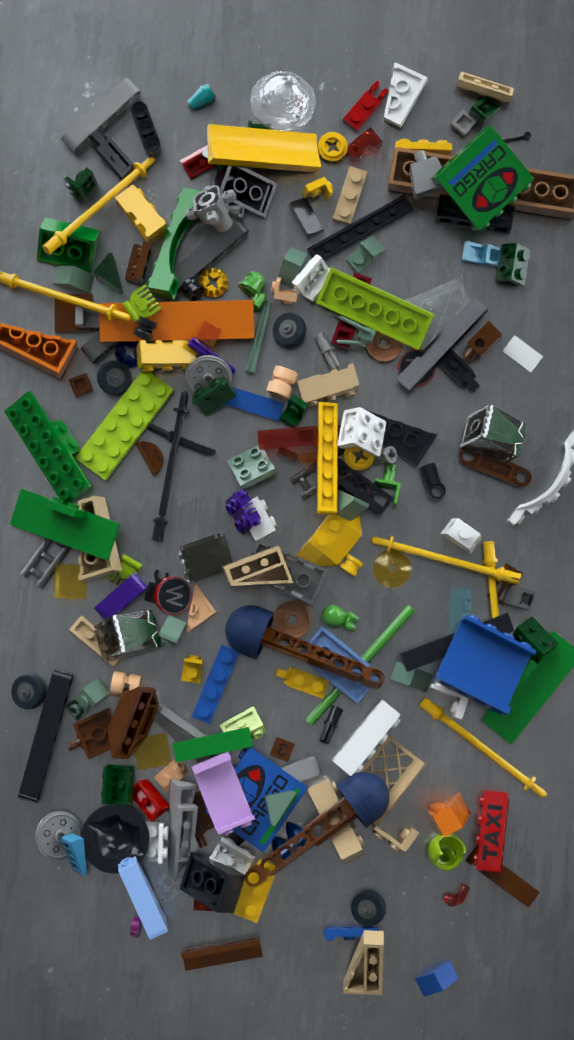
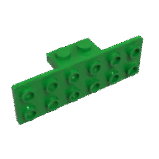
[5,391,91,505]
[10,489,120,560]
[482,631,574,744]

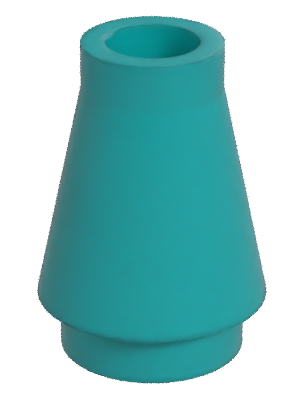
[187,84,216,110]

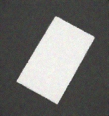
[503,335,543,372]

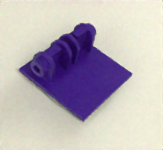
[225,489,261,535]

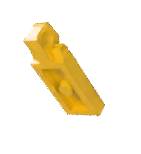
[275,667,329,699]

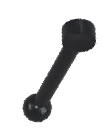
[503,132,531,142]

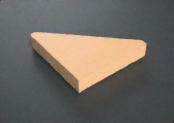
[186,584,217,633]

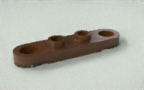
[458,446,532,487]

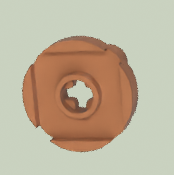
[365,328,403,362]
[273,600,312,638]

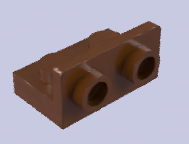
[125,241,152,285]

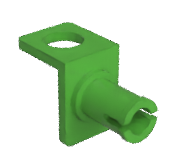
[374,463,401,509]

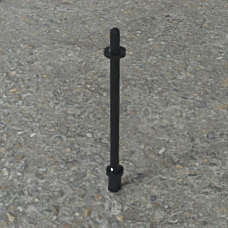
[151,391,190,542]

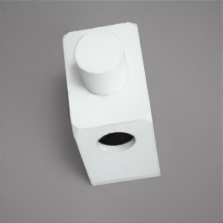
[441,518,481,555]

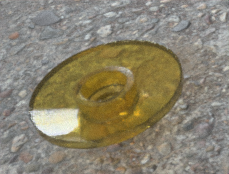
[373,550,411,588]

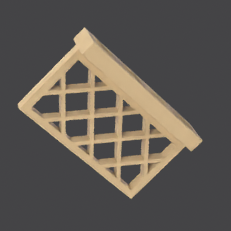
[341,735,426,826]

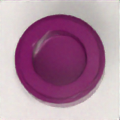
[130,917,142,938]

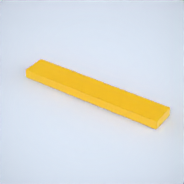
[317,402,338,515]

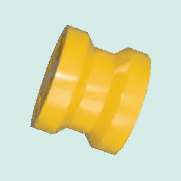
[339,554,363,577]

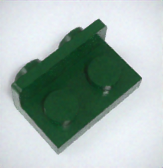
[64,167,98,201]
[192,376,237,416]

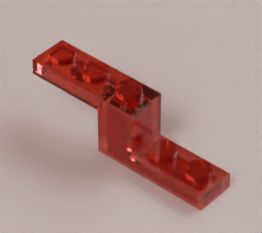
[257,425,341,450]

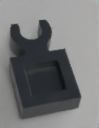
[144,570,169,604]

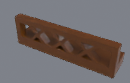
[181,936,263,971]

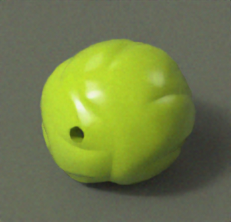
[427,833,466,871]

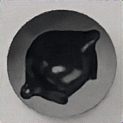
[81,804,150,874]

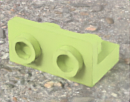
[220,706,267,740]

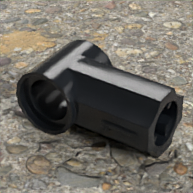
[419,463,446,502]

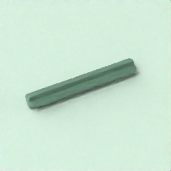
[245,301,272,374]

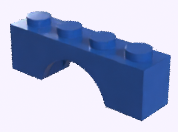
[191,645,240,724]

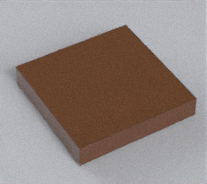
[55,293,93,333]

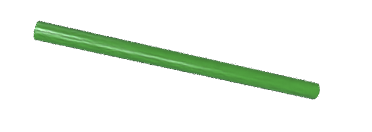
[306,605,415,726]

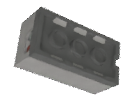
[251,539,329,607]

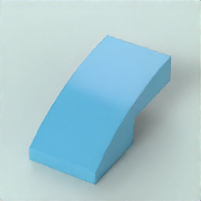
[462,241,501,267]

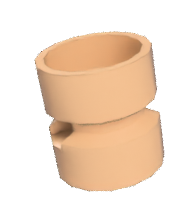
[266,366,298,400]
[110,671,142,697]

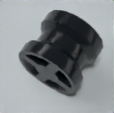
[181,277,205,301]

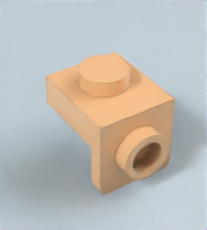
[271,277,298,304]
[154,759,189,792]

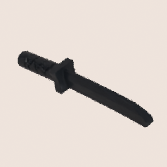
[146,423,216,455]

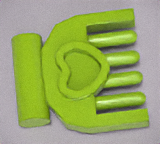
[122,284,162,322]
[106,554,143,585]

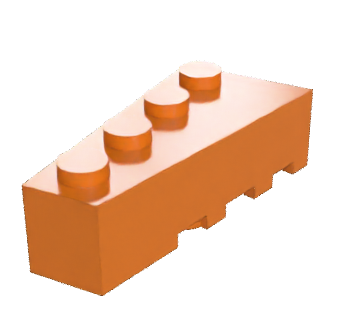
[0,323,78,379]
[426,792,471,838]

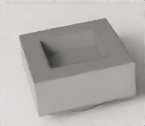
[450,109,477,137]

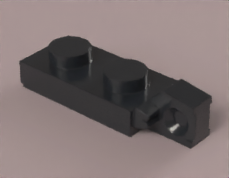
[88,130,134,179]
[438,350,480,392]

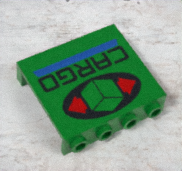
[430,125,534,231]

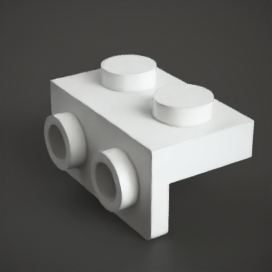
[292,254,330,302]
[210,837,255,875]

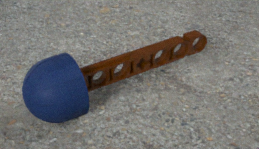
[225,605,385,689]
[244,772,389,888]

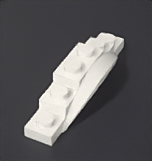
[507,430,574,527]

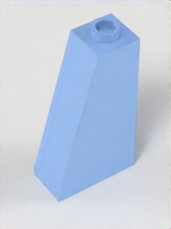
[118,856,168,940]

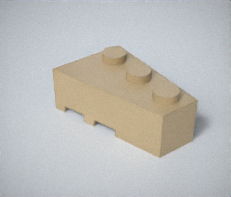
[297,363,359,408]
[222,546,293,586]
[343,930,384,995]

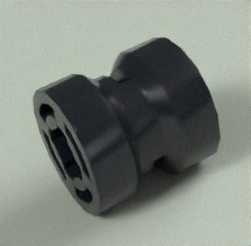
[133,316,158,341]

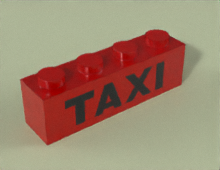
[473,790,510,874]

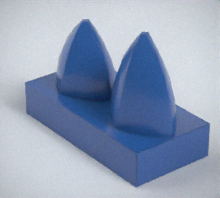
[272,822,307,860]

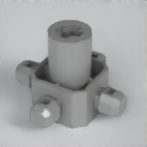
[185,185,236,233]

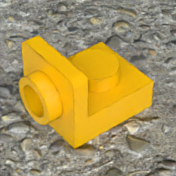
[302,177,333,201]
[181,655,204,684]

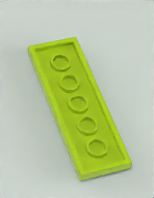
[316,267,435,350]
[75,369,175,481]

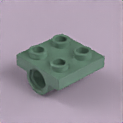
[227,444,277,489]

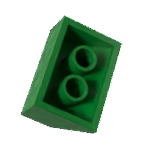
[36,217,100,273]

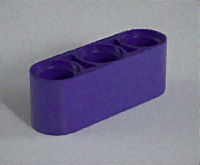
[94,573,148,623]

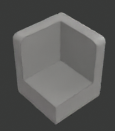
[75,305,99,328]

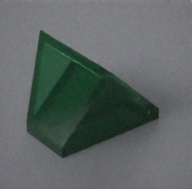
[93,253,124,293]

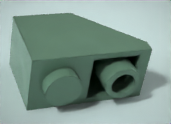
[158,615,187,646]
[65,678,110,721]

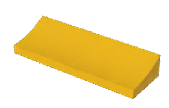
[207,124,321,173]

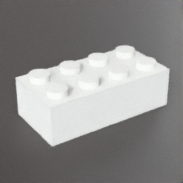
[332,700,401,776]

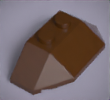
[108,687,159,759]

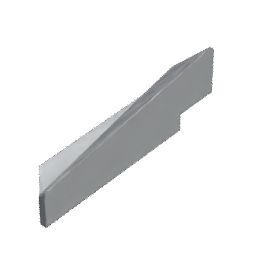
[153,702,220,763]
[168,779,198,879]

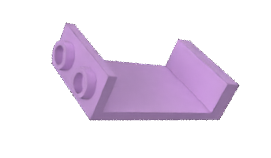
[191,752,255,836]

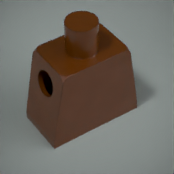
[462,321,502,363]

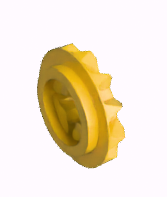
[318,132,348,162]
[198,267,228,298]
[344,446,375,470]

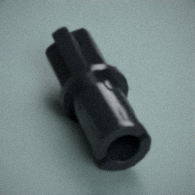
[319,705,343,744]

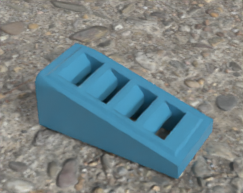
[61,833,87,876]

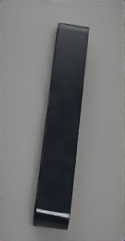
[18,669,74,804]

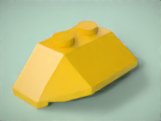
[296,514,362,567]

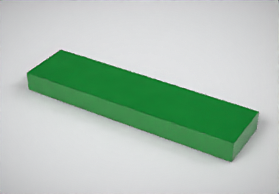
[172,727,253,762]

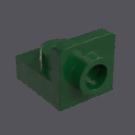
[280,394,309,428]

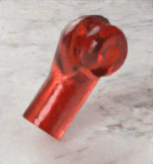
[443,883,470,907]

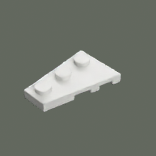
[384,62,428,128]

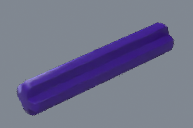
[188,337,236,376]

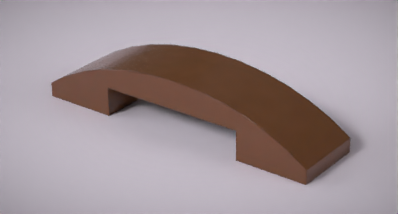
[465,846,540,908]

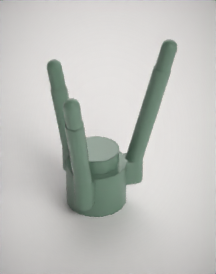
[336,314,376,347]

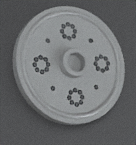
[185,355,232,395]
[35,811,82,860]

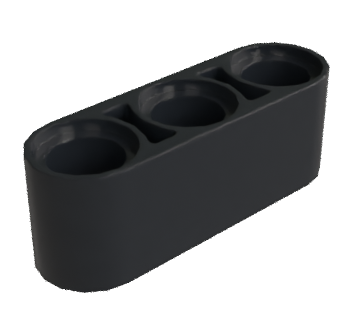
[131,101,161,158]

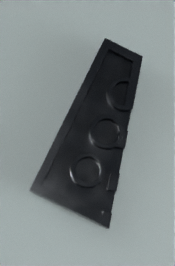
[364,409,438,467]

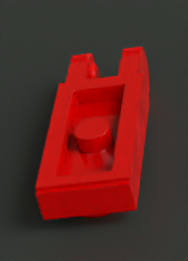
[343,81,389,132]

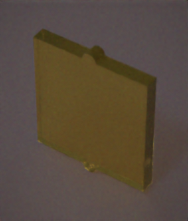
[53,563,86,600]
[133,733,171,770]

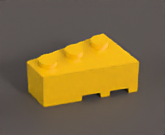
[115,185,168,246]
[136,340,196,372]
[232,858,275,923]

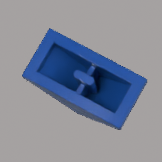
[415,960,459,997]

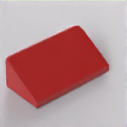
[180,145,215,180]
[132,779,170,822]

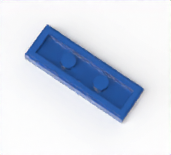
[224,387,285,422]

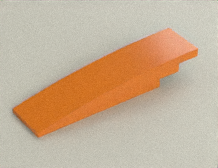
[99,300,254,342]

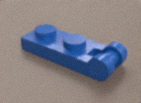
[324,926,379,941]

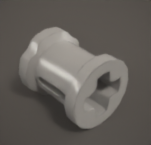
[373,446,397,465]

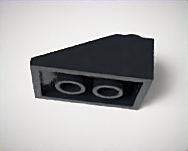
[213,165,277,219]
[179,852,246,913]

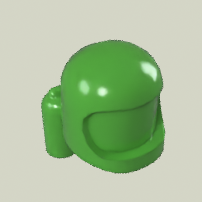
[238,271,266,311]
[322,605,359,632]

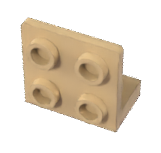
[372,824,419,852]

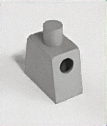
[410,150,445,199]

